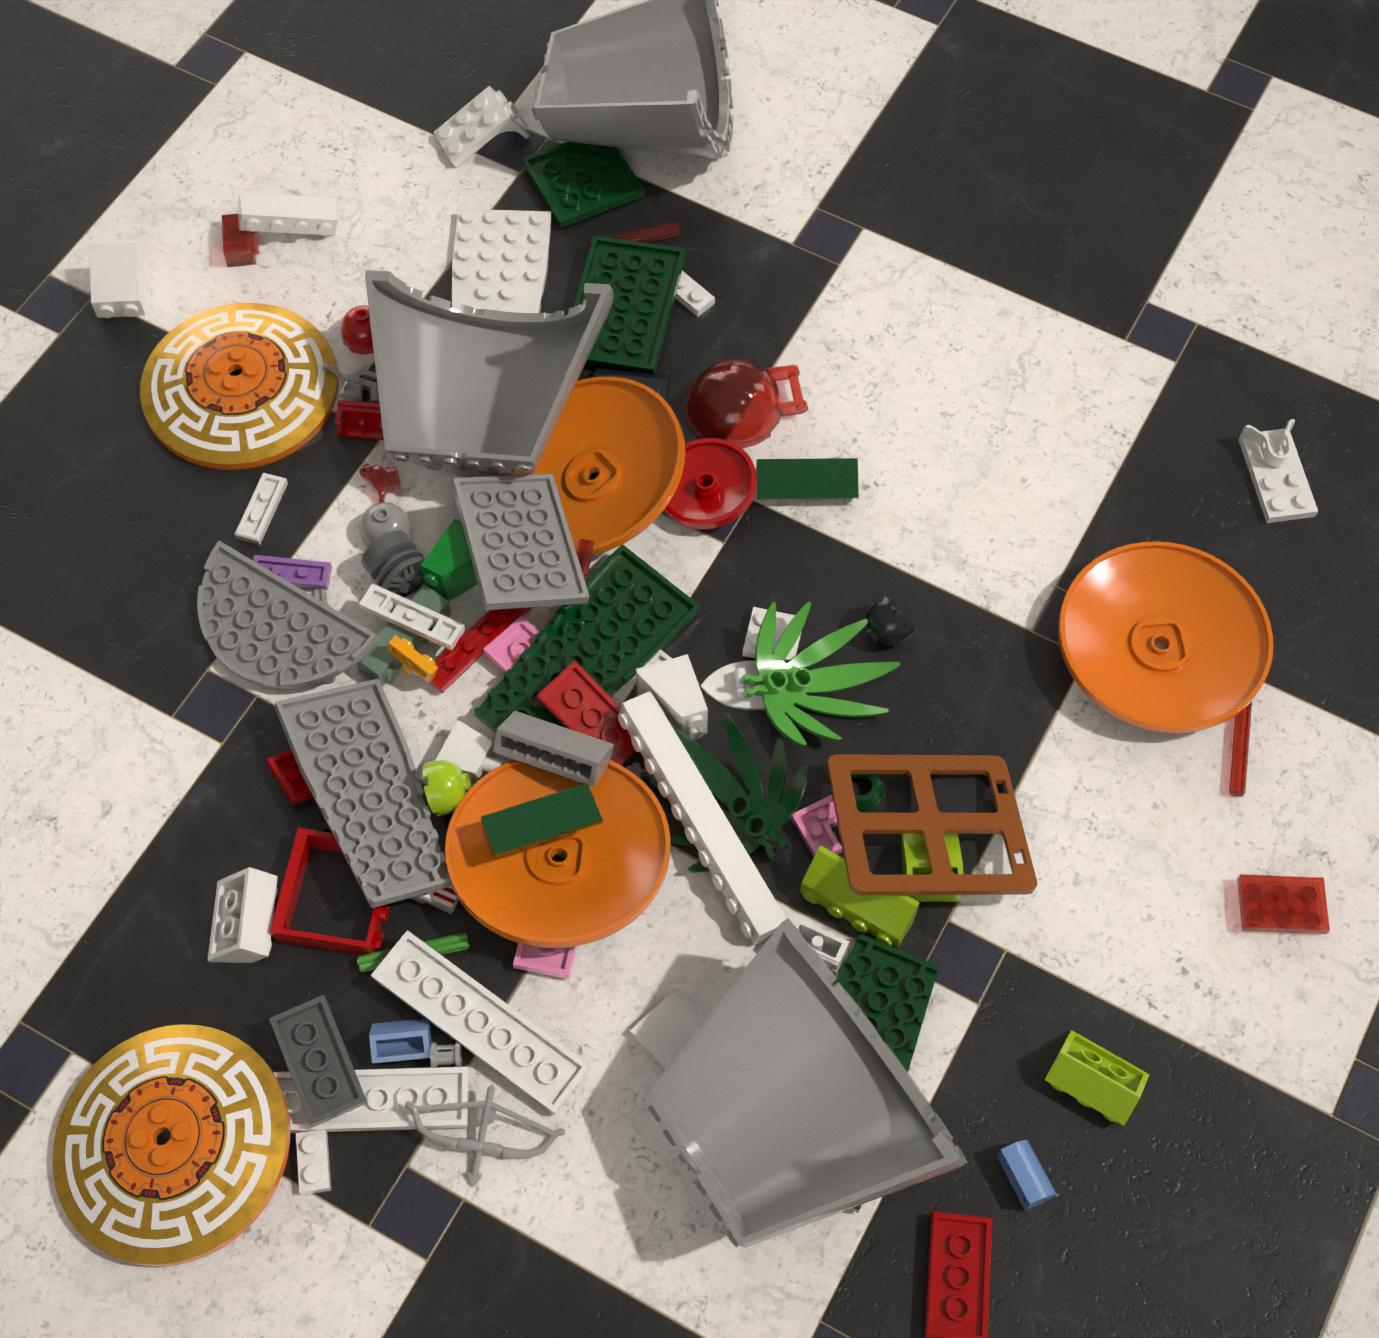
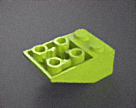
[901,834,963,902]

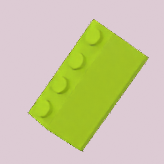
[800,845,920,949]

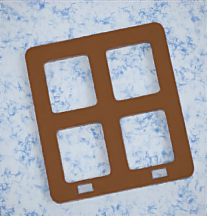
[827,754,1037,896]

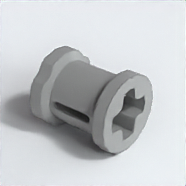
[430,1041,462,1068]

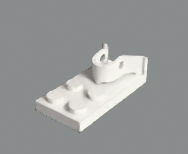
[1239,419,1318,523]

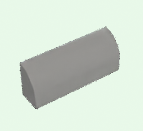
[493,711,614,787]

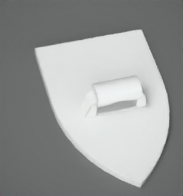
[701,661,765,710]

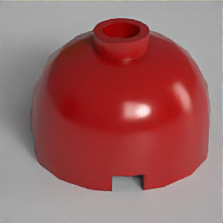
[340,305,374,355]

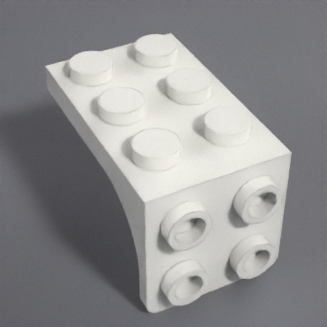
[434,86,529,167]

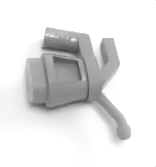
[322,364,380,406]

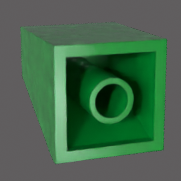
[421,519,478,601]

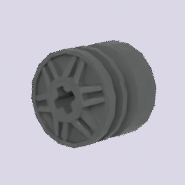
[361,530,425,598]

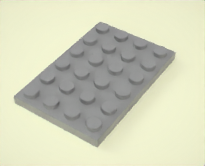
[452,474,590,610]

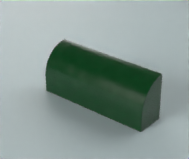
[756,458,859,499]
[481,783,603,858]

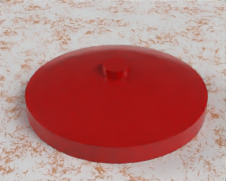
[664,438,757,529]

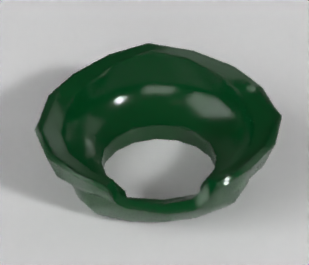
[851,774,883,811]

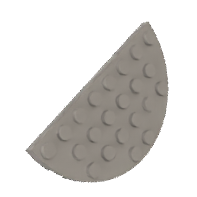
[197,541,380,689]

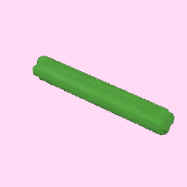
[357,933,470,972]

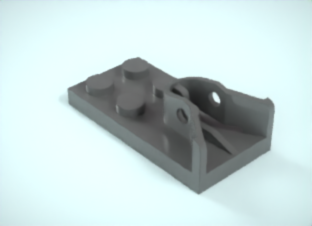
[269,995,368,1128]

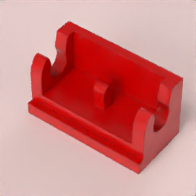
[335,400,384,441]

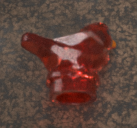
[359,462,401,503]

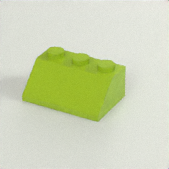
[1045,1030,1150,1126]

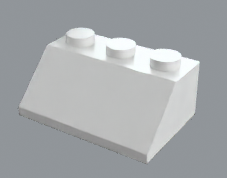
[207,867,278,963]

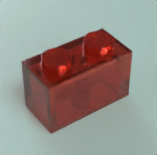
[222,214,260,267]

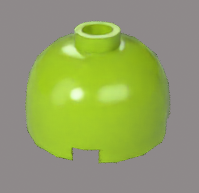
[422,760,471,816]

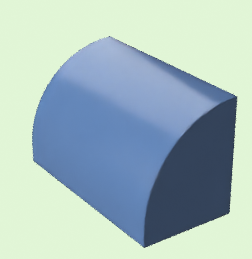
[369,1018,431,1063]
[996,1140,1057,1211]

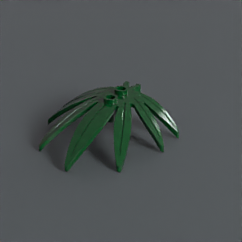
[649,712,809,873]

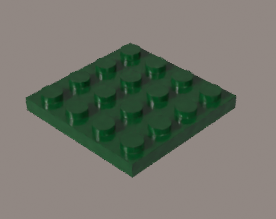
[521,142,645,228]

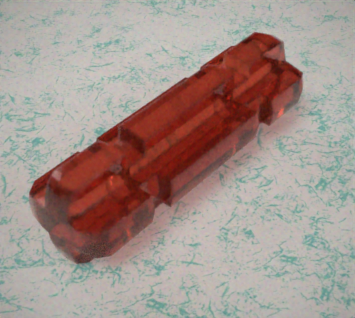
[577,539,594,583]

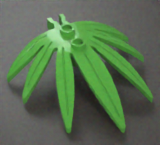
[739,602,900,747]

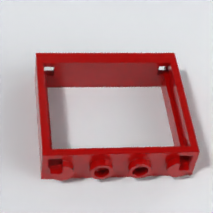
[270,828,389,955]

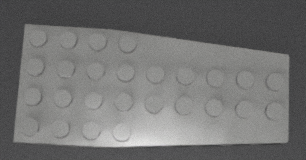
[275,679,451,908]

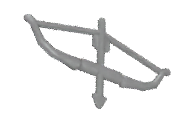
[405,1085,565,1187]

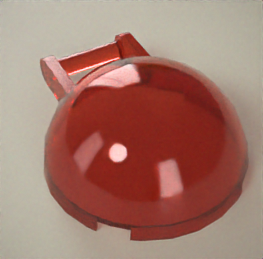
[686,359,808,448]

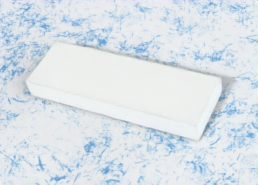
[234,473,288,545]

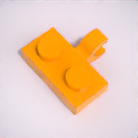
[387,635,438,683]

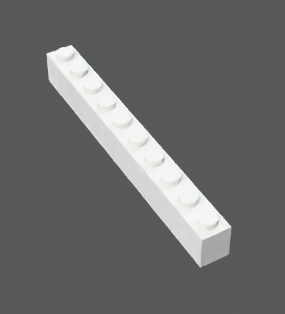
[618,691,786,945]

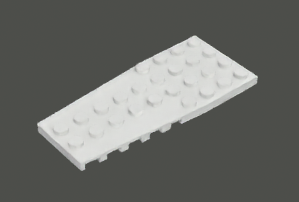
[452,209,552,313]

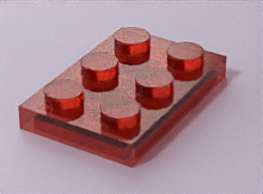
[1237,874,1330,934]

